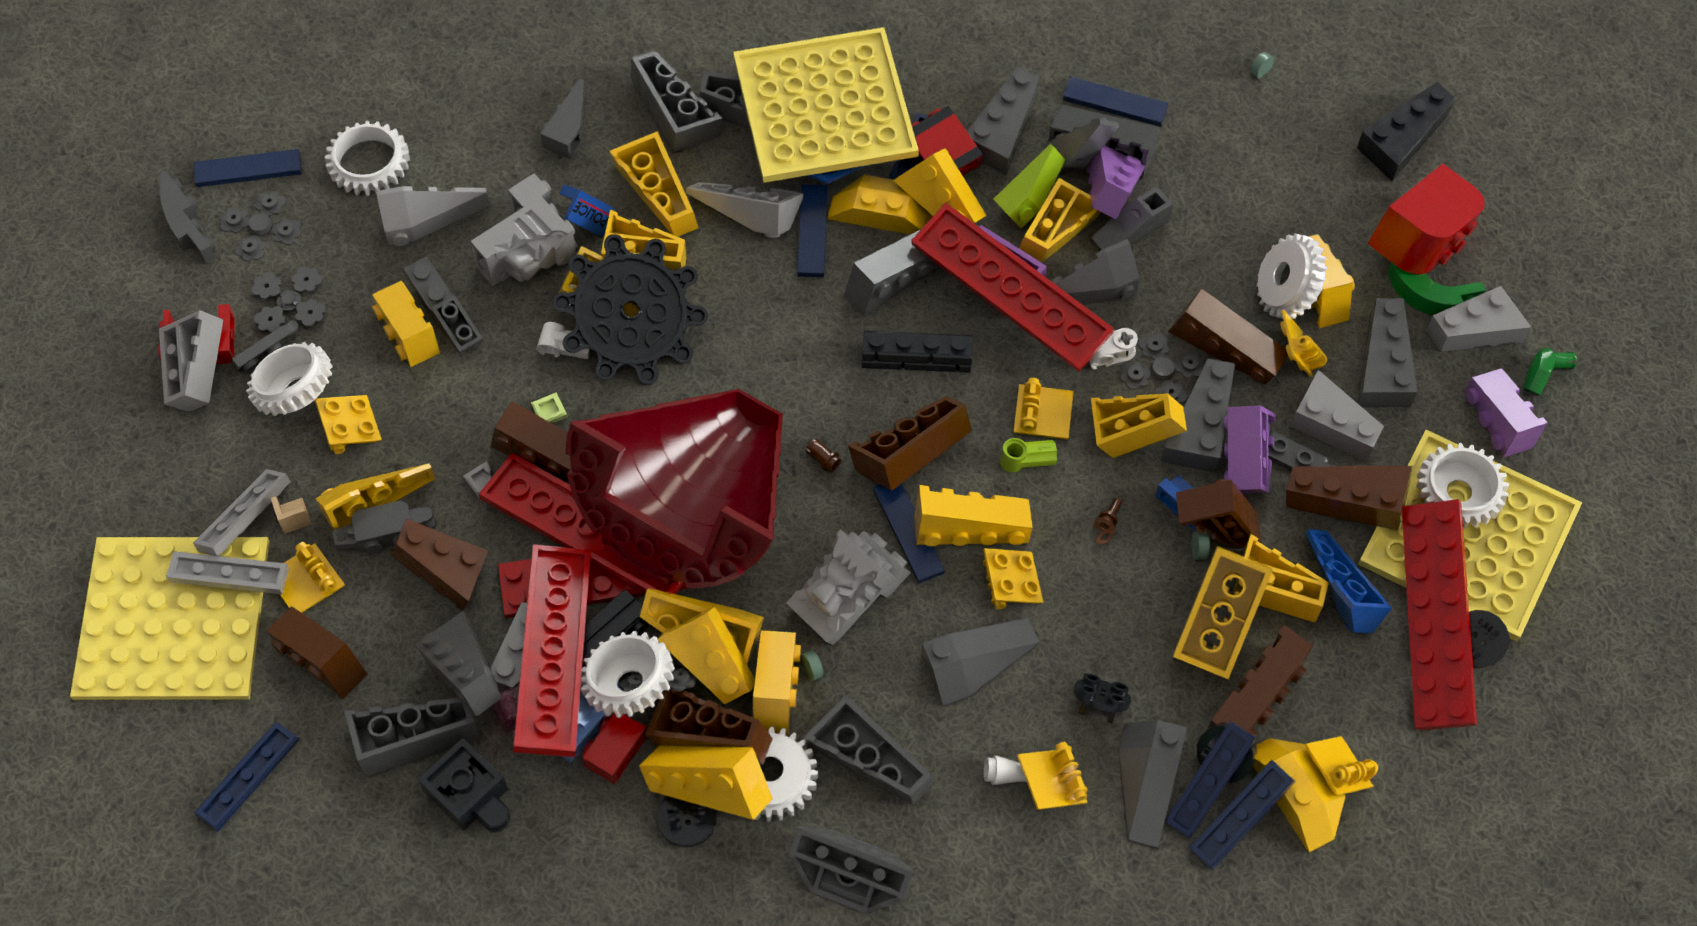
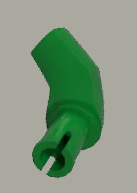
[1523,348,1577,395]

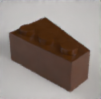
[1176,479,1261,549]
[391,519,488,611]
[267,606,368,699]

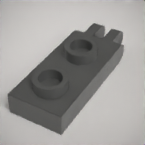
[232,321,298,372]
[1268,430,1333,471]

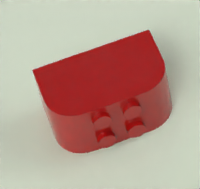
[1367,164,1485,275]

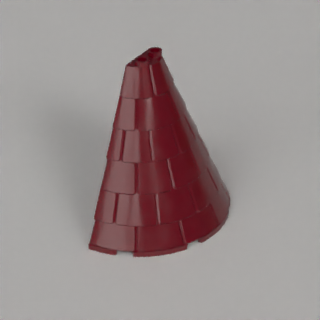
[565,389,783,588]

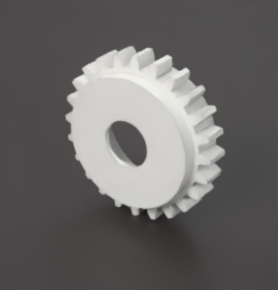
[325,121,410,196]
[1257,234,1327,319]
[246,342,333,416]
[1416,443,1509,529]
[581,631,674,718]
[755,727,818,822]

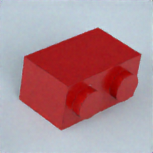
[582,713,647,784]

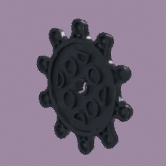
[552,234,708,385]

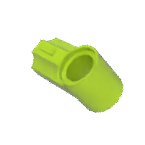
[1000,438,1057,472]

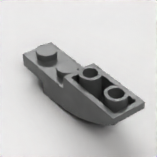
[159,171,215,264]
[403,256,483,353]

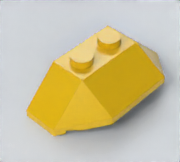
[827,174,933,235]
[1253,738,1345,853]

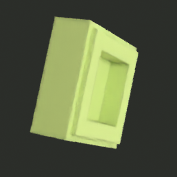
[531,393,567,423]

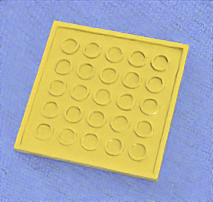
[733,27,919,183]
[1358,430,1582,642]
[70,537,270,700]

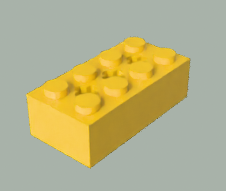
[1173,546,1273,679]

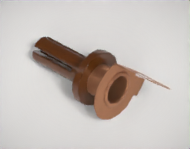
[1093,498,1122,544]

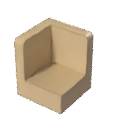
[271,496,312,534]

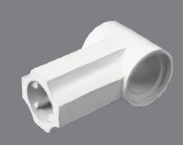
[537,322,592,359]

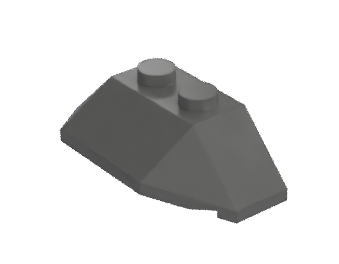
[789,826,914,914]

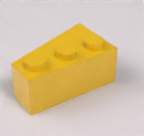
[893,148,987,223]
[1019,178,1101,263]
[601,210,687,270]
[1309,234,1355,328]
[372,281,440,367]
[1091,393,1187,458]
[1233,534,1329,623]
[658,606,755,704]
[753,630,801,736]

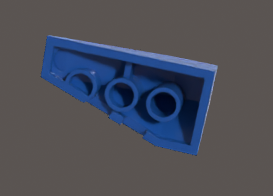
[1305,529,1392,633]

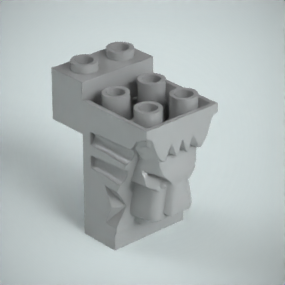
[471,174,578,286]
[787,529,911,645]

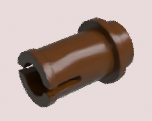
[806,438,841,472]

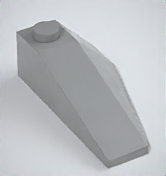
[686,182,803,238]
[376,186,490,246]

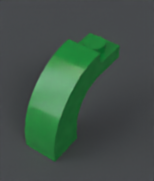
[1387,262,1486,316]

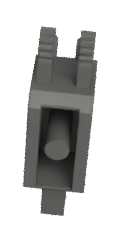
[333,500,437,554]

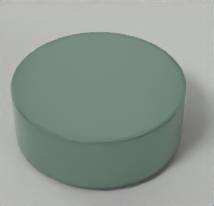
[1250,52,1274,79]
[1191,532,1210,560]
[801,650,824,681]

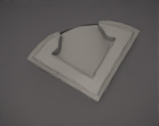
[463,461,492,499]

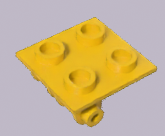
[1280,310,1327,377]
[1013,378,1073,440]
[315,395,382,454]
[280,542,345,613]
[983,548,1043,609]
[1304,736,1378,796]
[1017,742,1088,810]

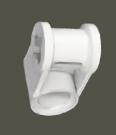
[1089,328,1138,369]

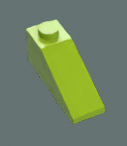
[994,144,1066,229]

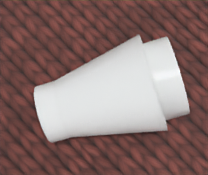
[984,755,1027,785]

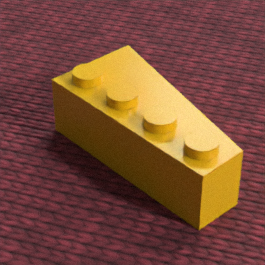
[609,131,699,237]
[914,485,1033,546]
[639,746,773,820]

